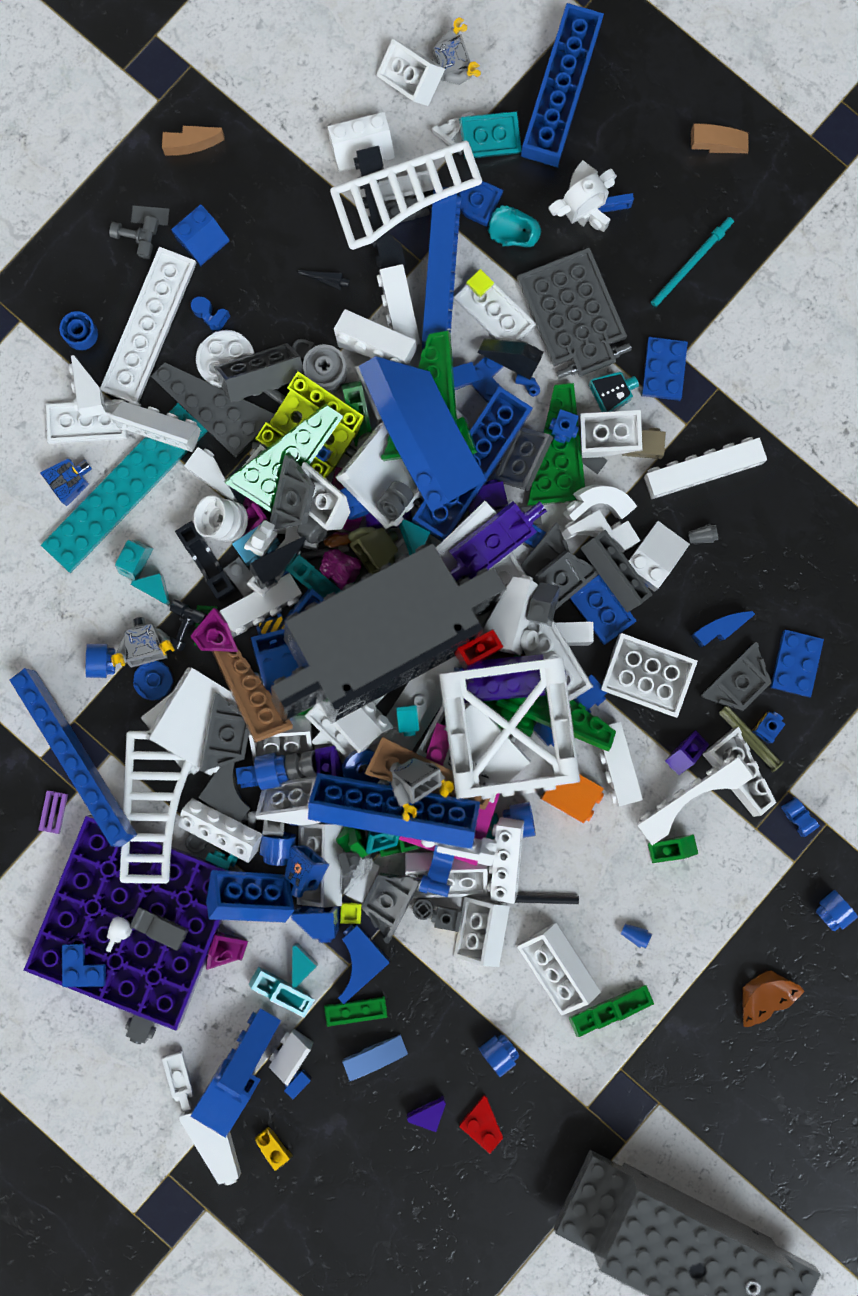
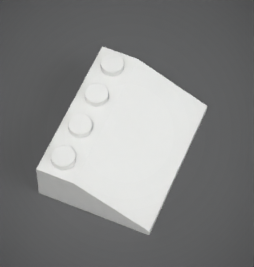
[601,633,698,718]

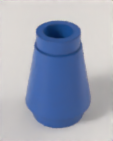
[621,923,652,949]

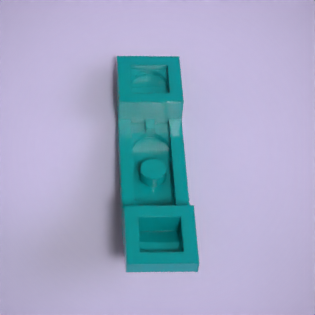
[286,554,342,598]

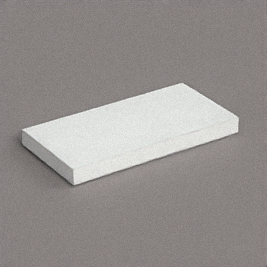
[453,283,536,342]
[46,399,127,444]
[444,704,531,784]

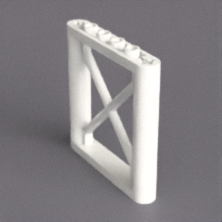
[439,657,580,799]

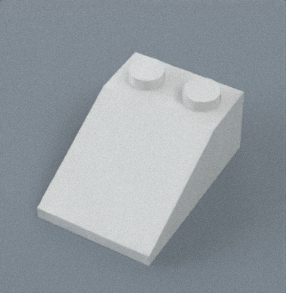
[376,39,445,106]
[580,410,642,458]
[628,521,690,592]
[255,776,321,826]

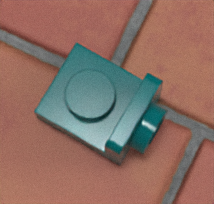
[205,850,238,870]

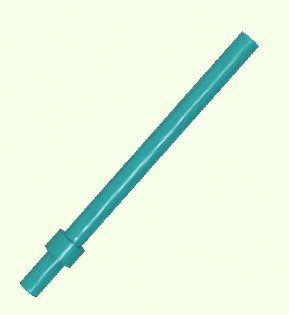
[651,217,734,307]

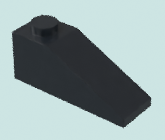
[477,338,544,380]
[250,536,306,589]

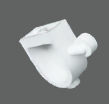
[548,169,617,224]

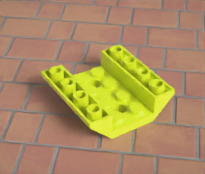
[255,371,364,478]

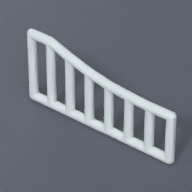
[330,141,482,250]
[120,731,192,883]

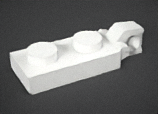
[162,1050,194,1111]

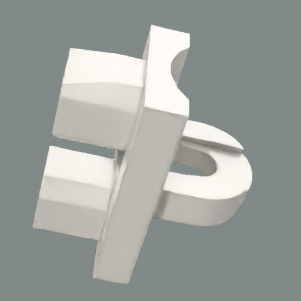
[244,521,278,557]

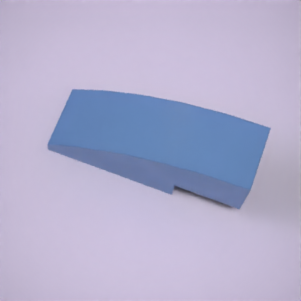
[343,1034,408,1081]

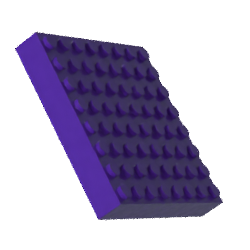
[23,815,236,1031]

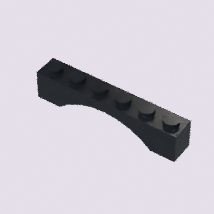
[353,146,406,269]

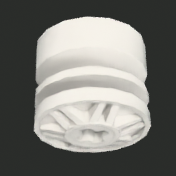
[194,496,248,542]

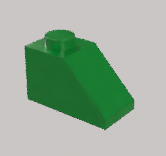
[648,834,699,863]

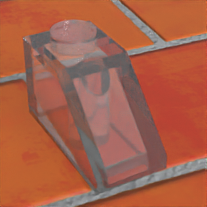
[340,853,373,894]

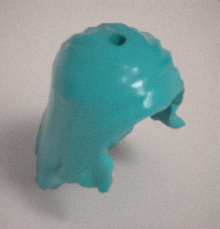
[488,205,541,247]

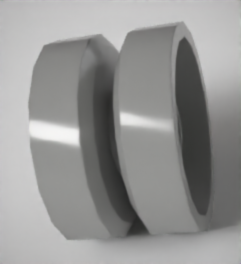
[302,344,347,393]

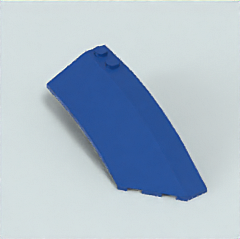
[358,356,487,512]

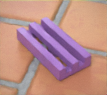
[39,790,68,834]

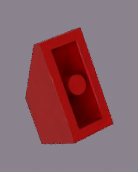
[454,630,503,671]

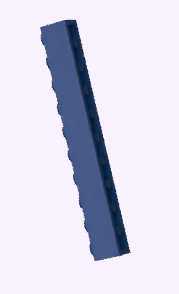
[10,668,137,847]

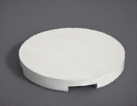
[196,330,254,389]

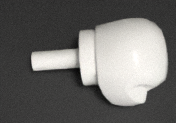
[106,917,132,952]

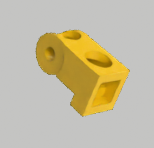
[255,1127,293,1171]

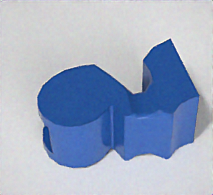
[191,297,230,331]
[781,797,820,837]

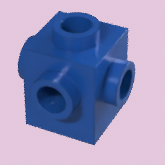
[549,409,579,443]

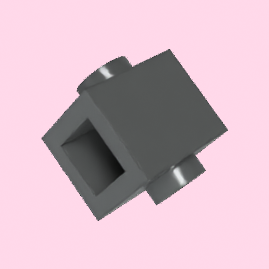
[125,1015,156,1044]

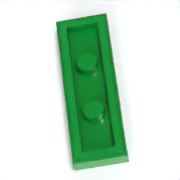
[324,996,388,1027]

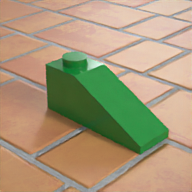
[341,380,372,447]

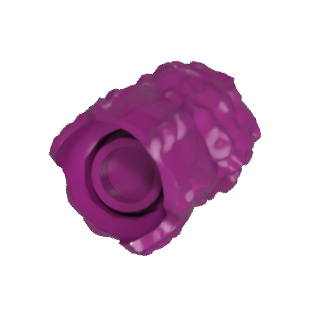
[320,549,362,590]

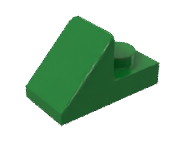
[336,826,368,858]

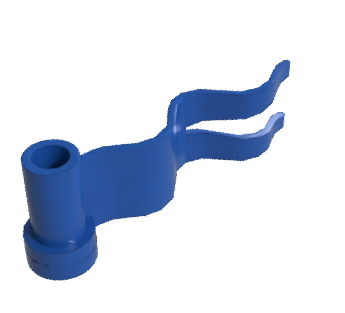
[419,845,454,897]

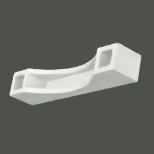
[638,754,754,845]

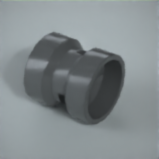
[413,898,433,920]

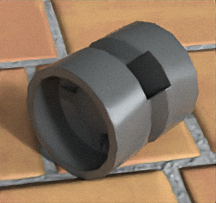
[377,481,413,520]
[285,750,317,780]

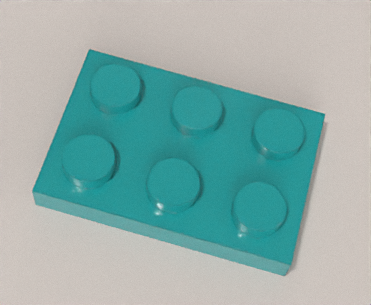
[459,112,522,159]

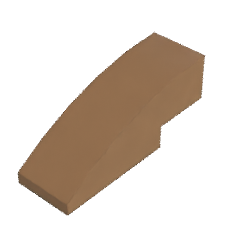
[691,124,748,153]
[162,126,224,155]

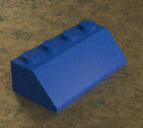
[206,870,295,923]
[291,906,340,943]

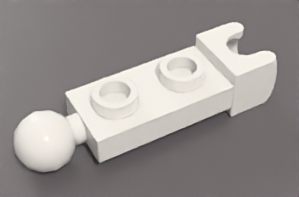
[421,838,497,866]

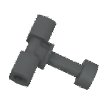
[109,216,159,259]

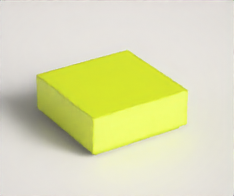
[466,269,494,298]
[340,902,362,924]

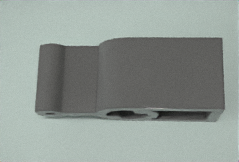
[130,907,189,950]

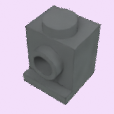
[431,906,462,932]

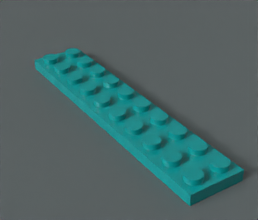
[41,404,208,573]

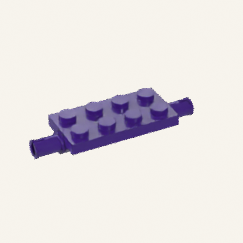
[449,501,547,582]
[462,654,567,703]

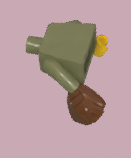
[324,527,399,574]

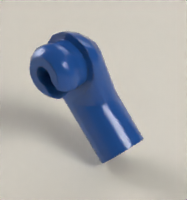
[515,374,540,397]

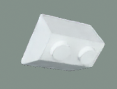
[269,1029,314,1085]

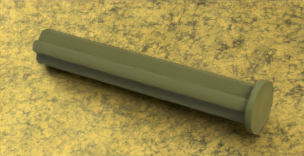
[719,706,784,773]

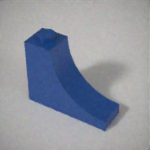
[338,924,390,1004]

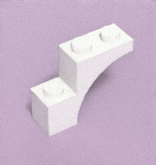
[561,510,640,553]

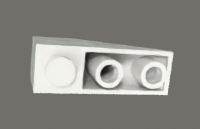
[69,355,106,417]

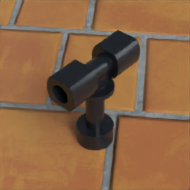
[169,600,208,651]

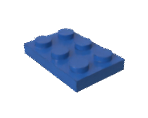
[642,337,688,401]
[569,575,636,645]
[770,630,824,697]

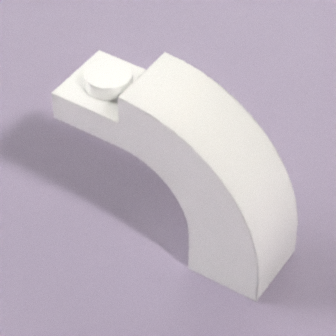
[569,160,610,232]
[563,485,637,521]

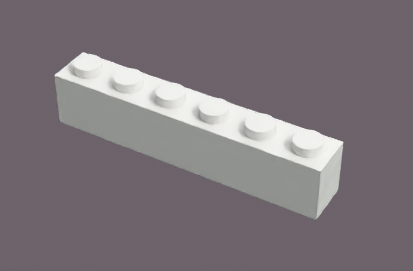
[644,437,767,499]

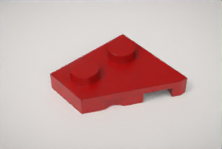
[459,1094,503,1154]

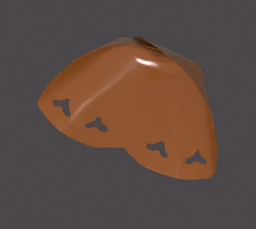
[743,971,804,1027]

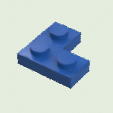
[470,357,504,403]
[62,944,106,987]

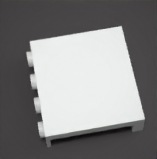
[336,422,422,528]
[145,667,239,775]

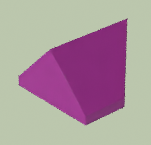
[242,497,269,537]
[191,608,238,652]
[206,931,248,970]

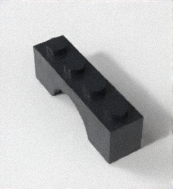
[175,521,237,601]

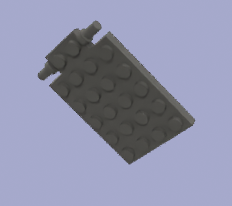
[517,248,632,379]

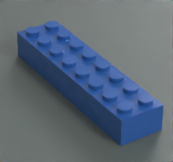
[521,3,604,167]
[422,187,461,351]
[412,386,533,542]
[308,773,480,849]

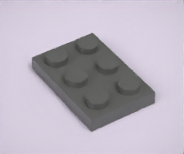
[494,427,553,491]

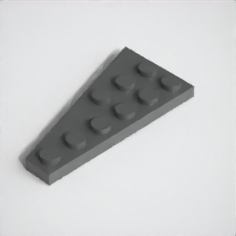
[151,363,275,458]

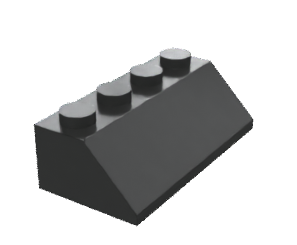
[214,343,304,402]

